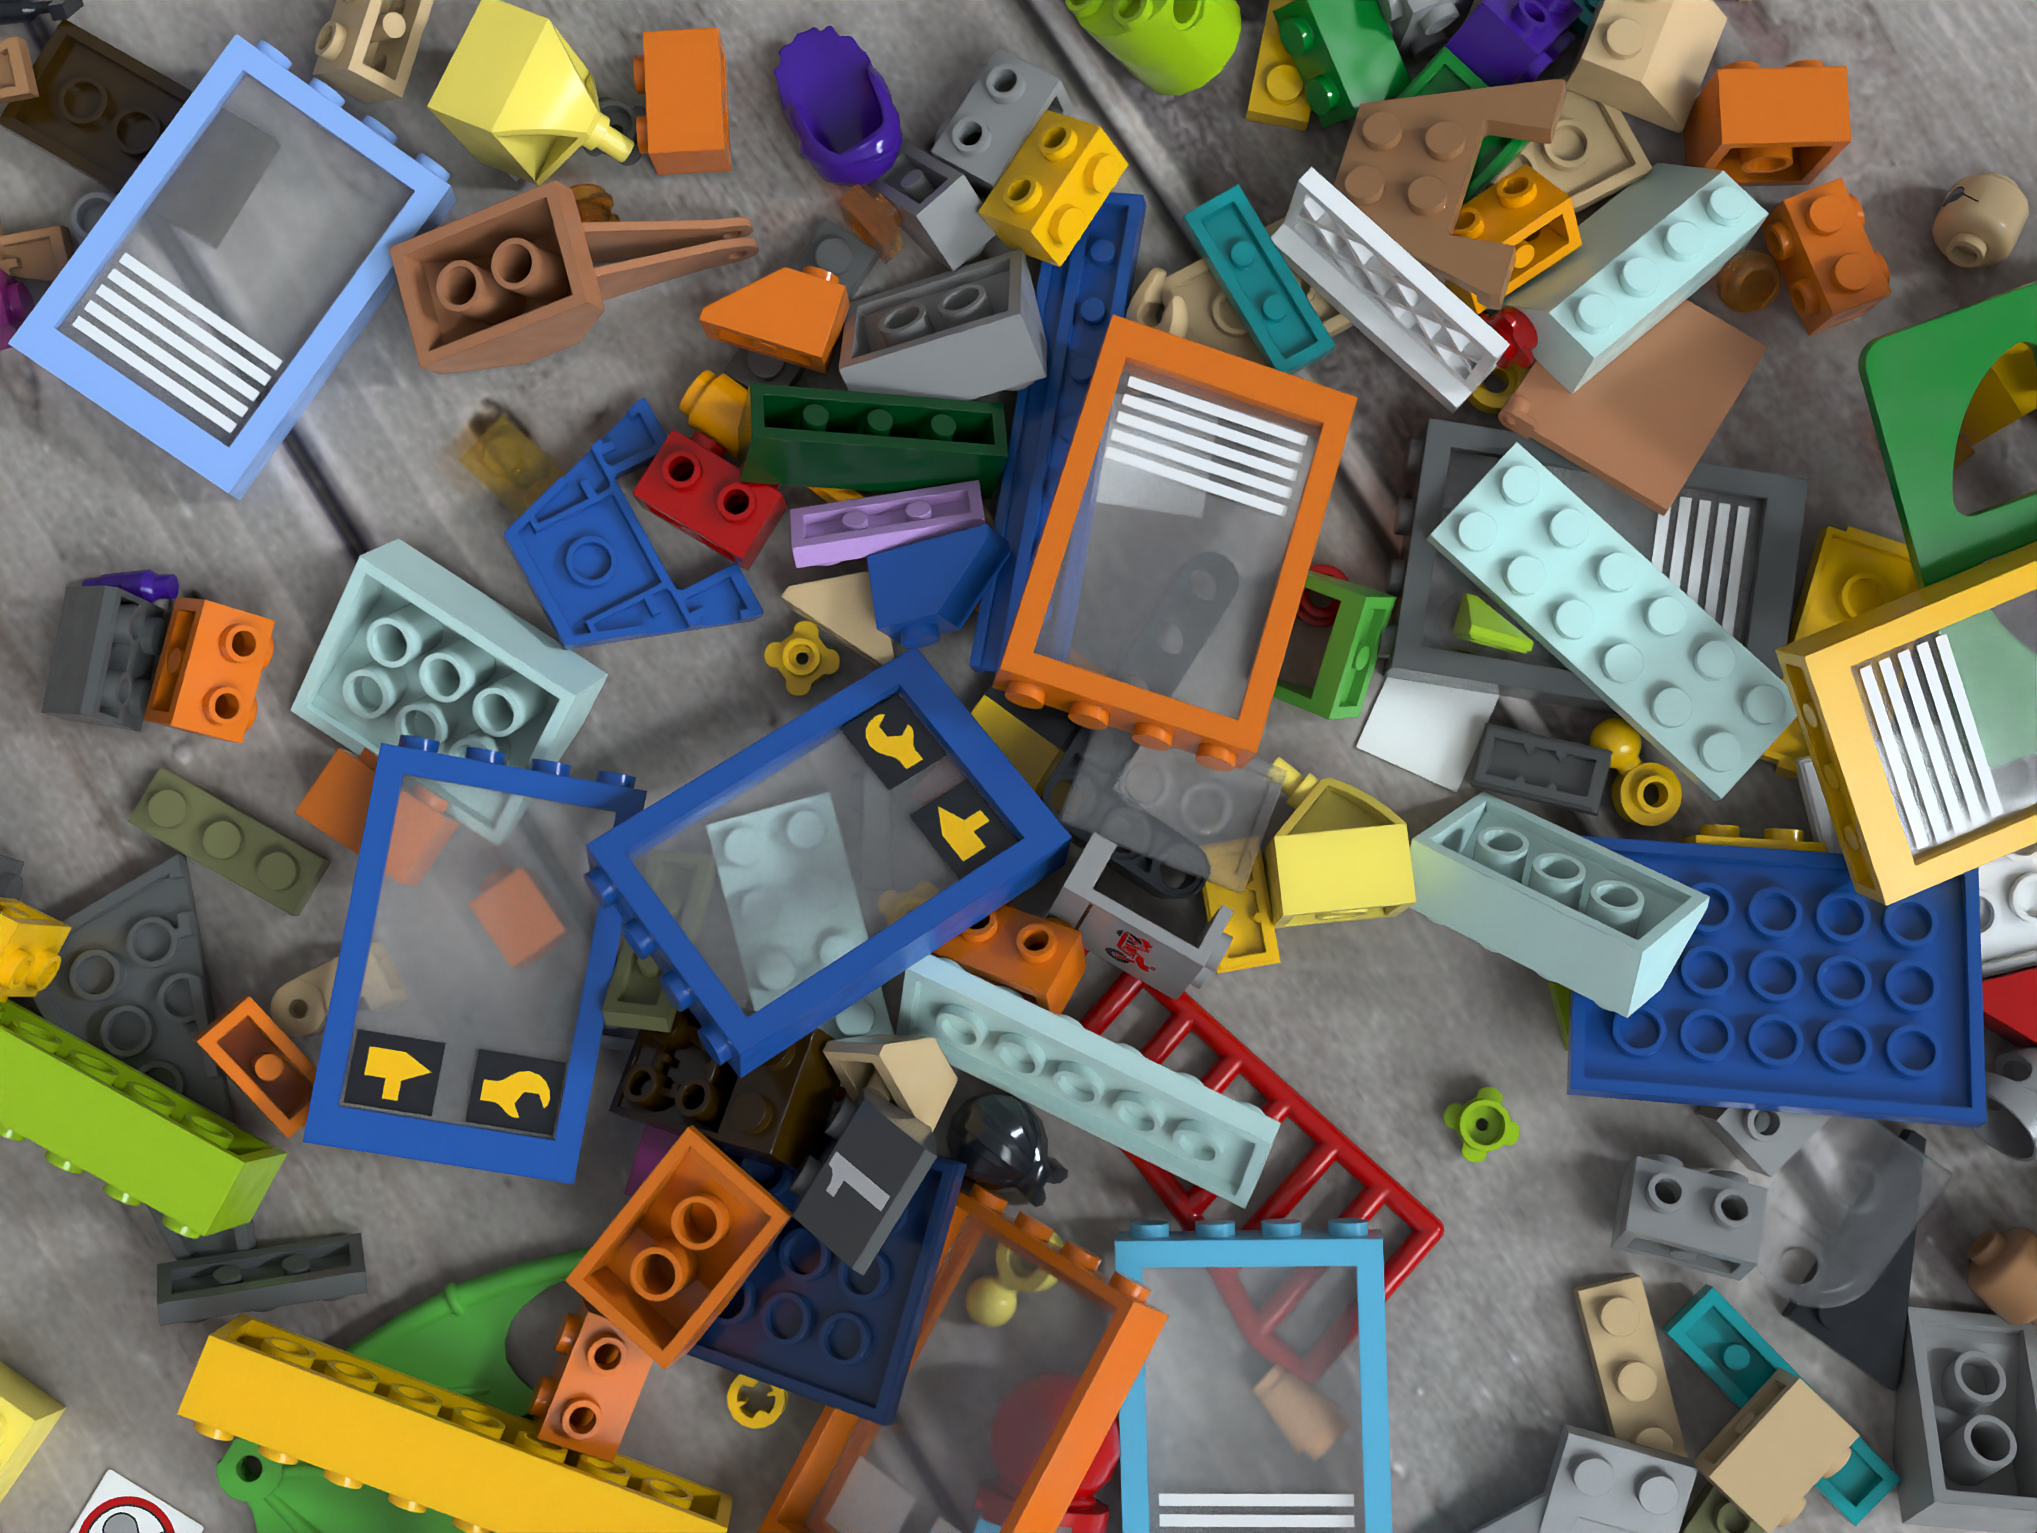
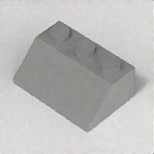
[839,248,1047,401]

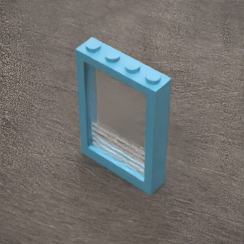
[1114,1218,1393,1533]

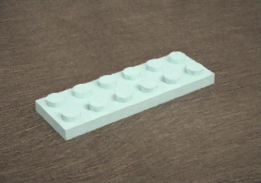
[1426,442,1797,801]
[896,954,1281,1209]

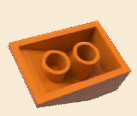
[565,1125,792,1370]

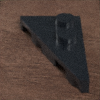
[1781,1129,1926,1391]

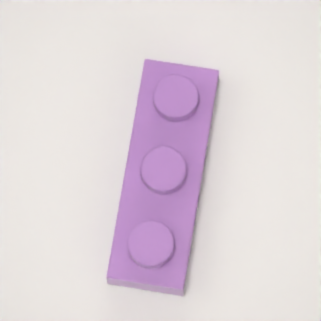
[790,480,986,568]

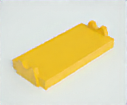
[1759,526,1918,779]

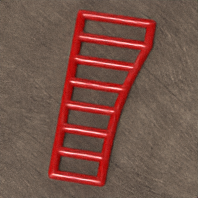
[1079,948,1445,1386]

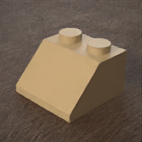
[1566,0,1727,134]

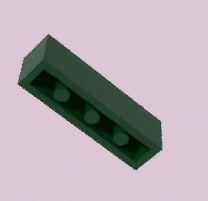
[738,383,1009,499]

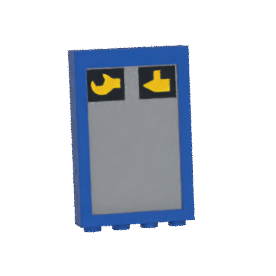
[584,648,1072,1079]
[303,735,647,1184]

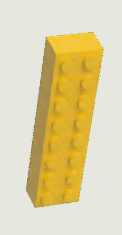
[177,1313,734,1533]

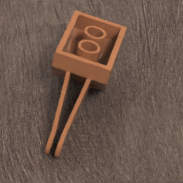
[389,180,759,374]

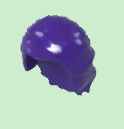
[773,26,903,187]

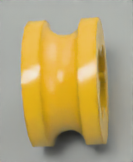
[727,1374,789,1429]

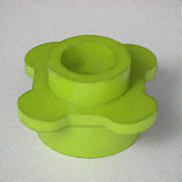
[1443,1086,1520,1163]

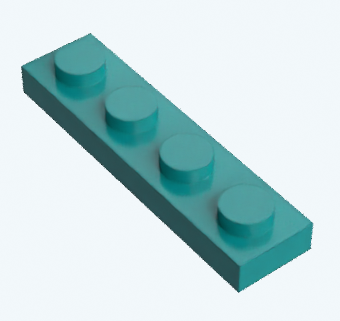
[1660,1284,1902,1526]

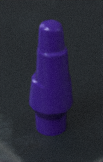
[82,569,179,603]

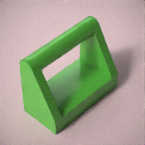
[1273,570,1397,720]

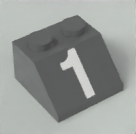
[788,1087,937,1276]

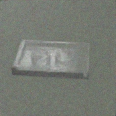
[1058,724,1288,893]

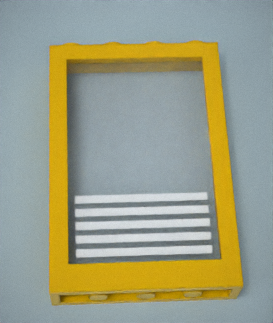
[1775,541,2037,906]

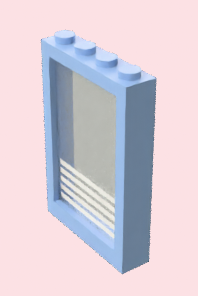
[8,34,457,501]

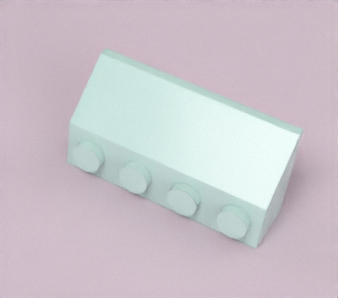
[1486,163,1769,394]
[1410,791,1710,1018]

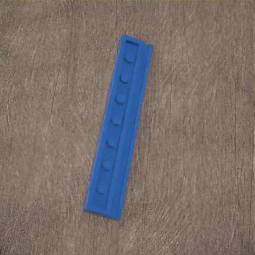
[969,192,1147,673]

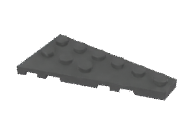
[32,854,258,1261]

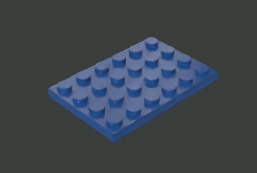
[1567,836,1987,1128]

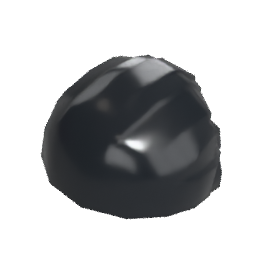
[946,1092,1068,1207]

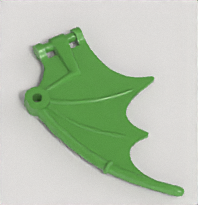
[216,1247,591,1533]

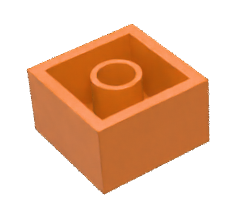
[1683,59,1851,186]

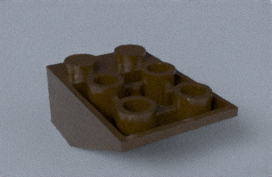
[609,1008,841,1172]

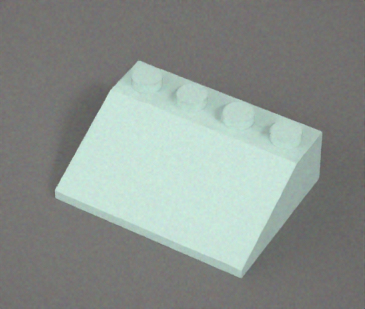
[290,538,608,847]

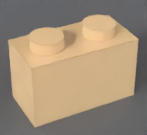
[1694,1367,1860,1533]

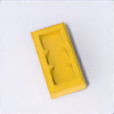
[1198,836,1281,974]

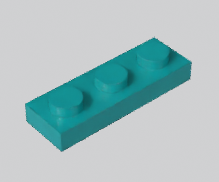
[1182,184,1336,375]

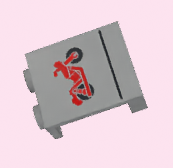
[1046,832,1234,1000]

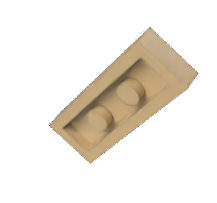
[1572,1273,1688,1458]

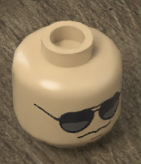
[1932,172,2029,268]

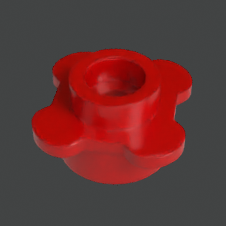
[1478,306,1538,369]

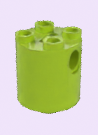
[1065,0,1242,96]

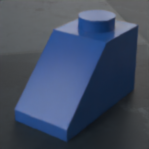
[867,524,1011,648]

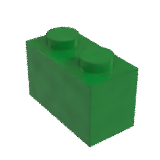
[1272,0,1411,128]

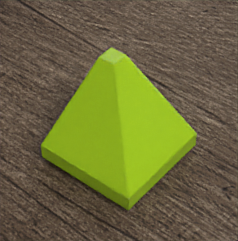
[1452,593,1534,654]

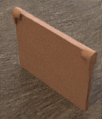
[1498,299,1768,516]

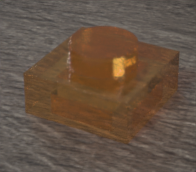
[839,184,903,264]

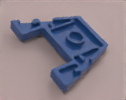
[503,398,764,650]

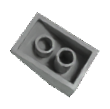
[1894,1307,2037,1533]

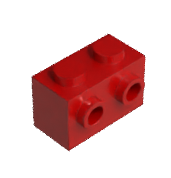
[632,429,788,571]

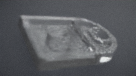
[1756,1116,1952,1308]

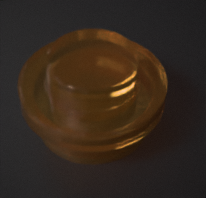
[1717,249,1781,312]

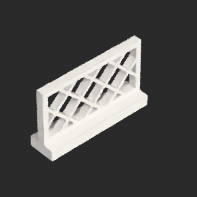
[1271,167,1510,414]

